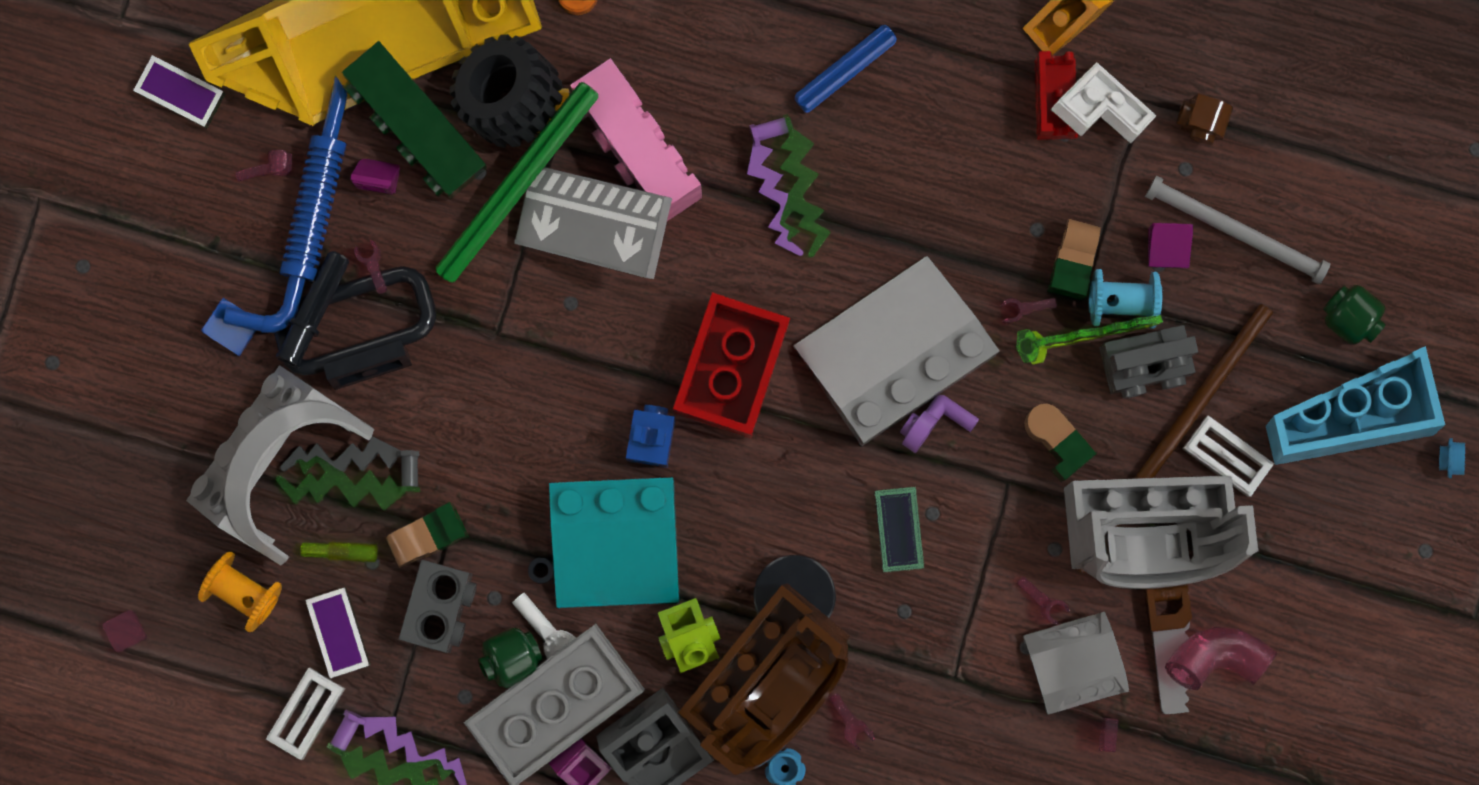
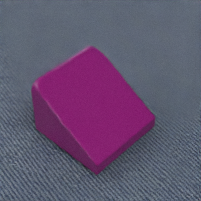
[350,159,400,195]
[1148,223,1193,269]
[549,738,612,785]

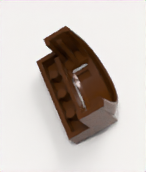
[678,583,851,775]

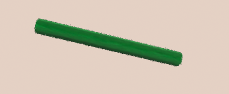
[435,82,599,283]

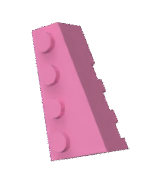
[570,58,702,221]

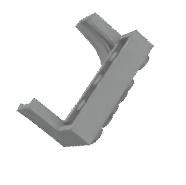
[186,365,374,566]
[1064,476,1258,589]

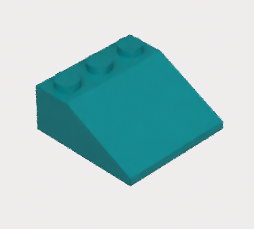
[549,477,679,608]

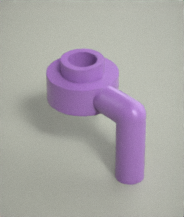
[900,395,979,453]

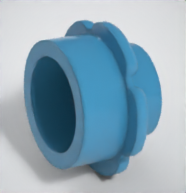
[1439,438,1465,479]
[765,749,806,785]

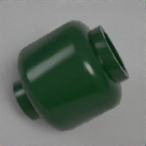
[1323,285,1386,345]
[478,628,542,688]

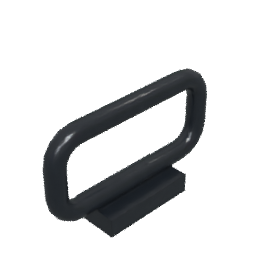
[274,266,436,390]

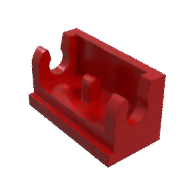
[1034,51,1078,140]

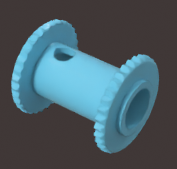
[1089,269,1162,329]

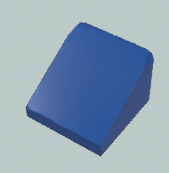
[201,298,256,356]

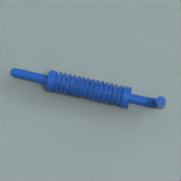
[223,76,348,333]

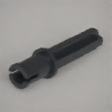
[275,251,349,368]

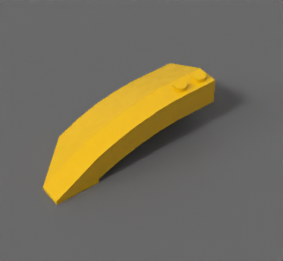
[188,0,542,126]

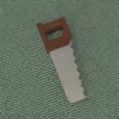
[1144,584,1192,714]

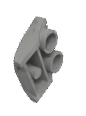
[1023,612,1129,715]

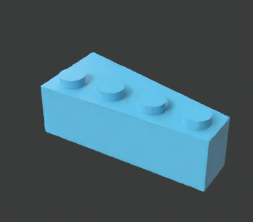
[1266,346,1445,465]

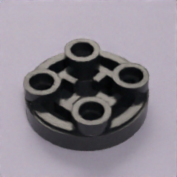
[753,555,836,618]

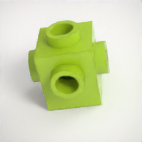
[658,598,721,673]

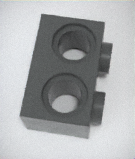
[399,560,477,653]

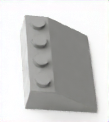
[793,256,999,447]

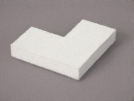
[1051,62,1156,143]

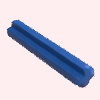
[795,25,897,113]

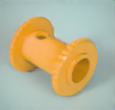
[198,552,282,632]

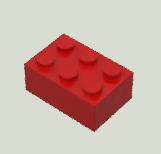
[673,292,790,439]

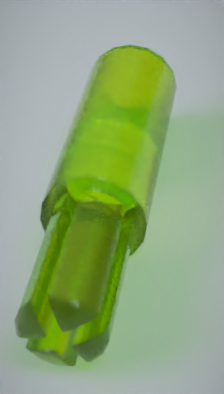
[300,542,378,562]

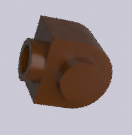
[1176,93,1233,145]

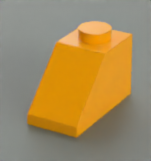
[1023,0,1115,56]

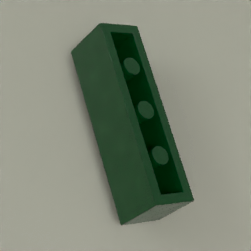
[342,41,487,200]

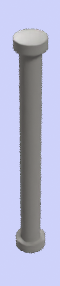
[1145,175,1331,285]

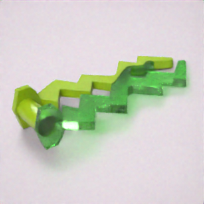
[1016,315,1163,365]

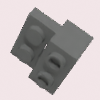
[1099,325,1199,399]
[596,688,714,785]

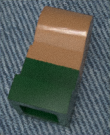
[1047,219,1101,301]
[1024,404,1097,482]
[385,502,469,568]

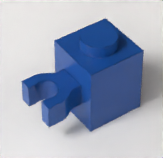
[626,405,676,468]

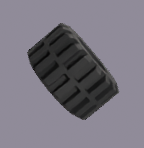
[450,34,563,148]

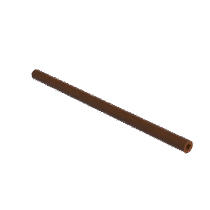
[1071,304,1273,575]

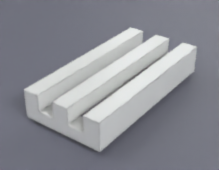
[1182,416,1274,497]
[266,668,346,760]

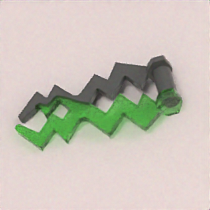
[276,436,420,511]

